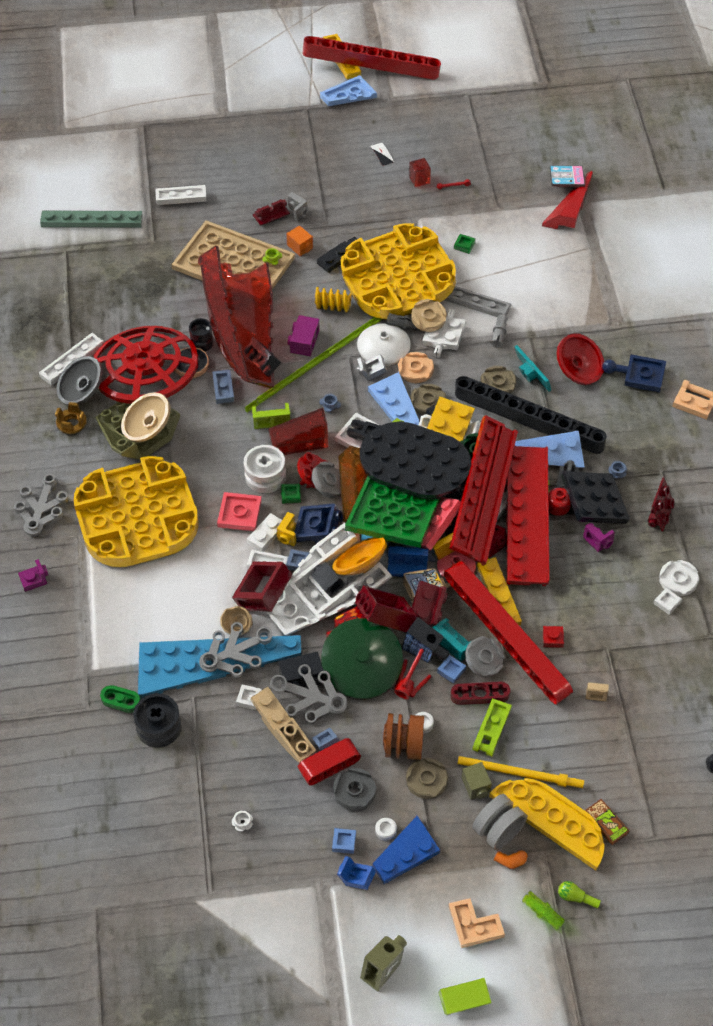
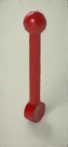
[437,179,471,190]

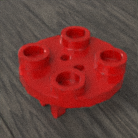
[297,452,328,488]

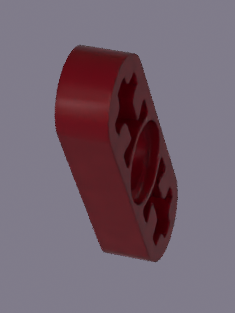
[450,682,510,705]

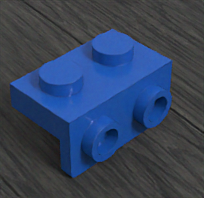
[388,546,428,577]

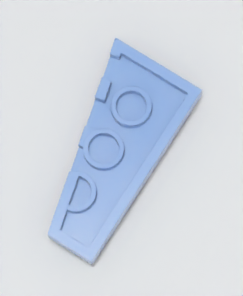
[368,372,420,425]
[515,431,585,468]

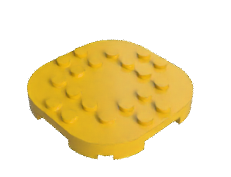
[341,223,456,319]
[74,456,199,567]

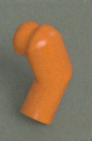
[494,850,528,869]

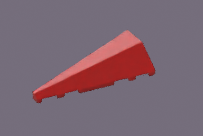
[542,171,593,230]

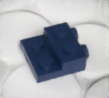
[294,504,343,544]

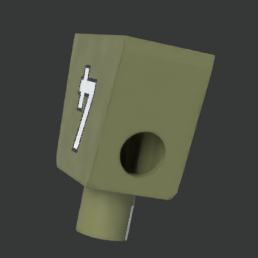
[360,935,407,992]

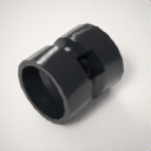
[189,318,214,352]

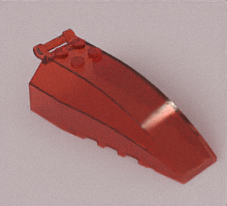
[198,246,274,389]

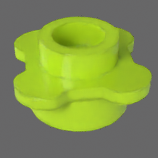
[262,248,282,265]

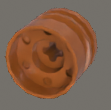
[383,713,424,760]

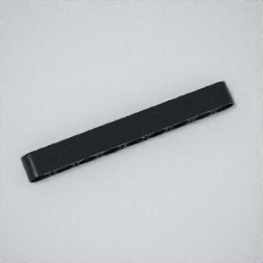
[455,376,607,454]

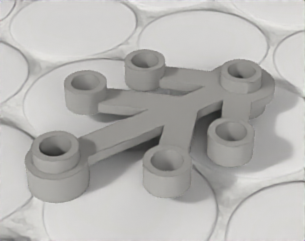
[14,474,69,537]
[199,622,272,678]
[270,664,348,723]

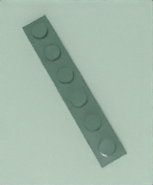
[40,210,143,228]

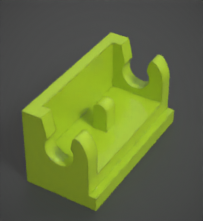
[252,403,291,429]
[438,978,492,1015]

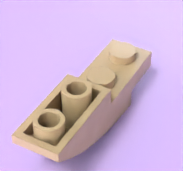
[250,687,316,763]

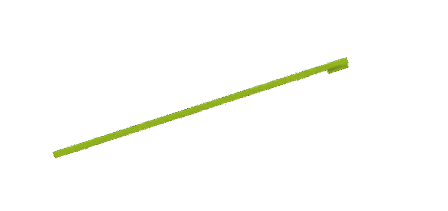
[245,317,383,413]

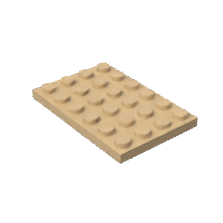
[171,221,295,303]

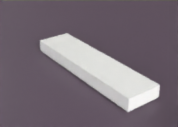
[39,333,104,386]

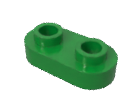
[100,685,140,713]

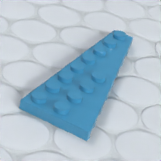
[138,635,301,698]

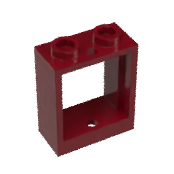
[232,561,292,612]
[355,585,417,632]

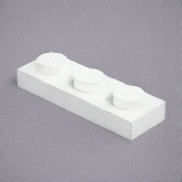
[156,185,207,205]

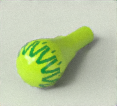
[558,881,601,909]

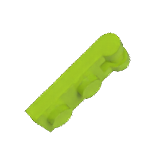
[472,698,512,757]

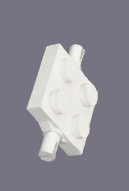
[422,309,466,358]

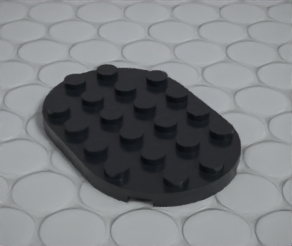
[360,421,471,499]

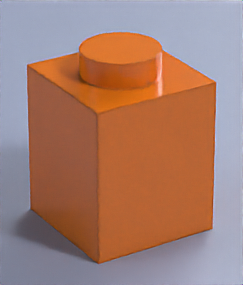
[286,225,313,256]

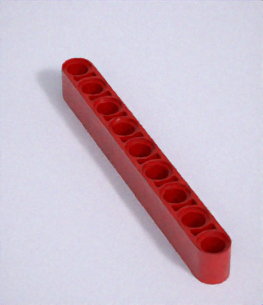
[302,36,441,80]
[443,561,573,705]

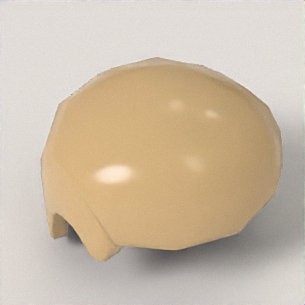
[220,606,253,636]

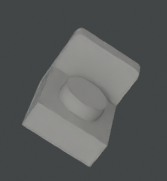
[288,192,308,222]

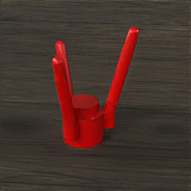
[394,649,432,700]

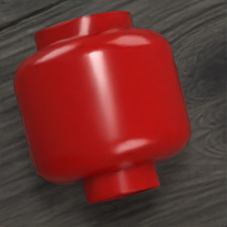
[548,487,571,516]

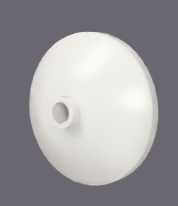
[357,323,411,366]

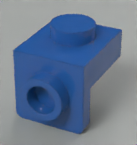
[337,856,376,890]

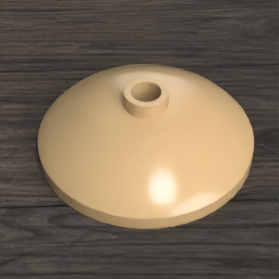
[121,392,171,442]

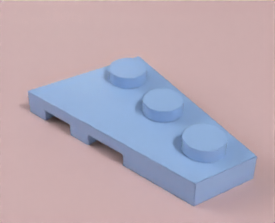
[320,75,377,106]

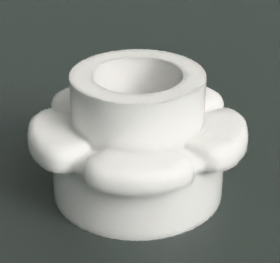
[232,811,253,832]

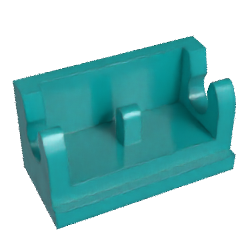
[432,618,471,662]

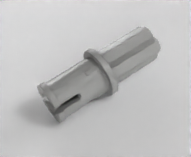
[491,314,508,348]

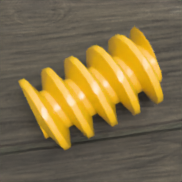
[315,287,352,312]

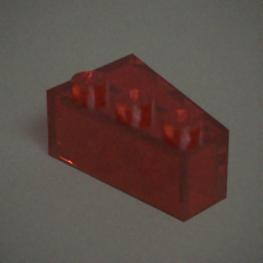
[269,408,328,455]

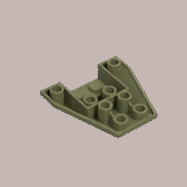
[95,402,181,460]

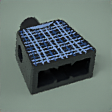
[401,617,450,663]

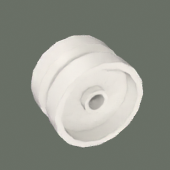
[244,445,286,494]

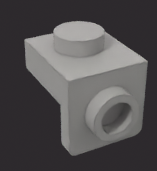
[357,354,387,381]

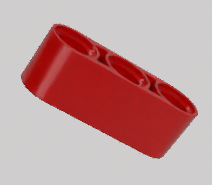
[298,738,361,786]

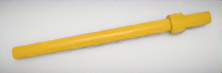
[457,756,584,789]

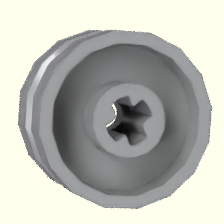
[472,794,528,850]

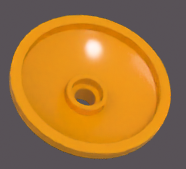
[332,537,387,575]

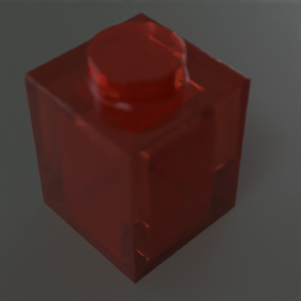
[409,158,431,187]

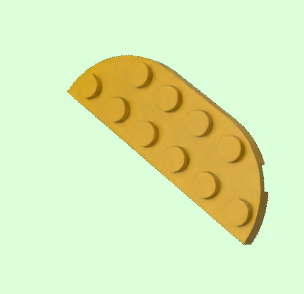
[489,778,604,871]

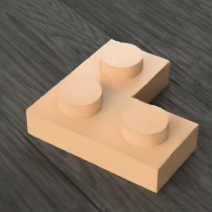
[449,898,505,948]

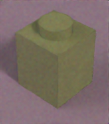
[461,762,492,800]

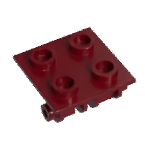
[647,477,675,532]

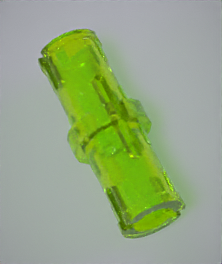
[522,891,565,931]

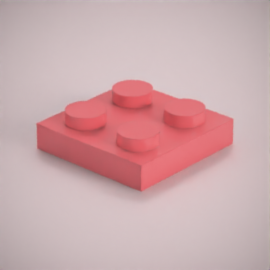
[217,492,262,531]

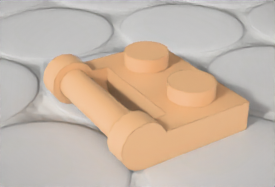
[672,380,713,420]

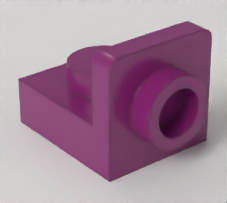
[583,522,615,552]
[18,559,49,592]

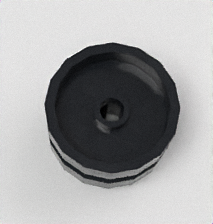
[133,693,182,748]

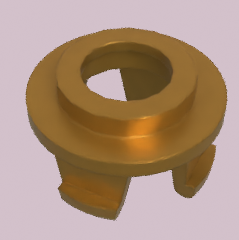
[55,402,87,434]

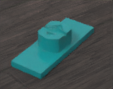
[514,345,552,392]

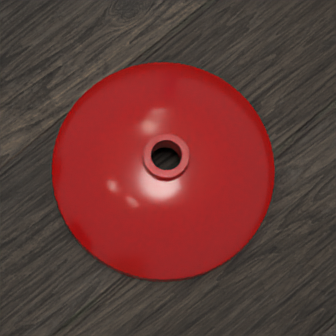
[557,334,604,385]

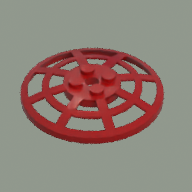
[94,326,198,404]

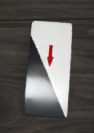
[370,143,394,166]

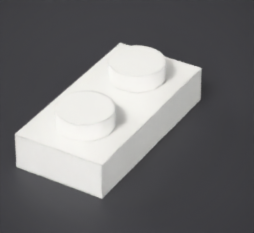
[247,513,282,552]

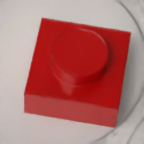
[543,626,564,648]

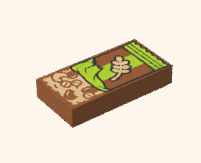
[585,799,630,846]

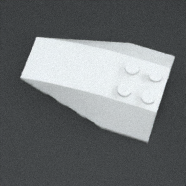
[265,523,392,636]

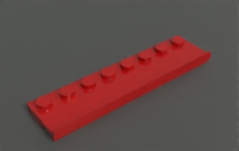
[449,415,518,566]
[507,446,549,586]

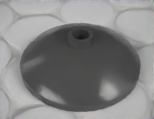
[57,356,103,405]

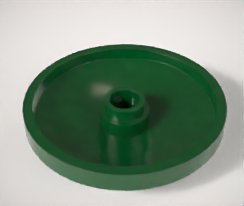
[321,618,403,700]

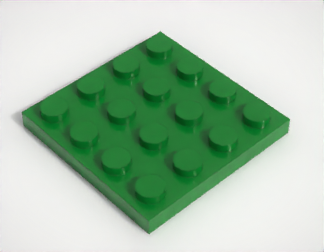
[345,476,442,548]

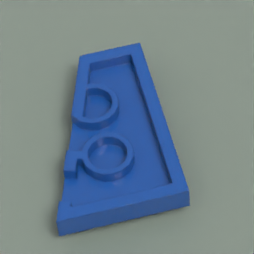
[373,816,440,884]

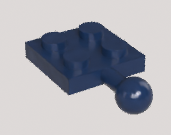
[602,354,666,393]

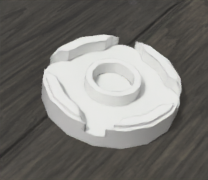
[659,560,699,596]

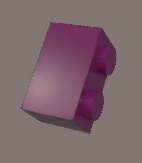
[287,315,320,357]

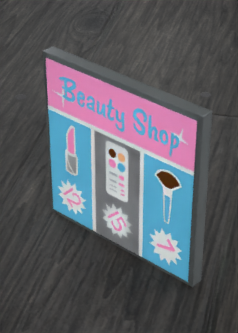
[549,166,585,187]

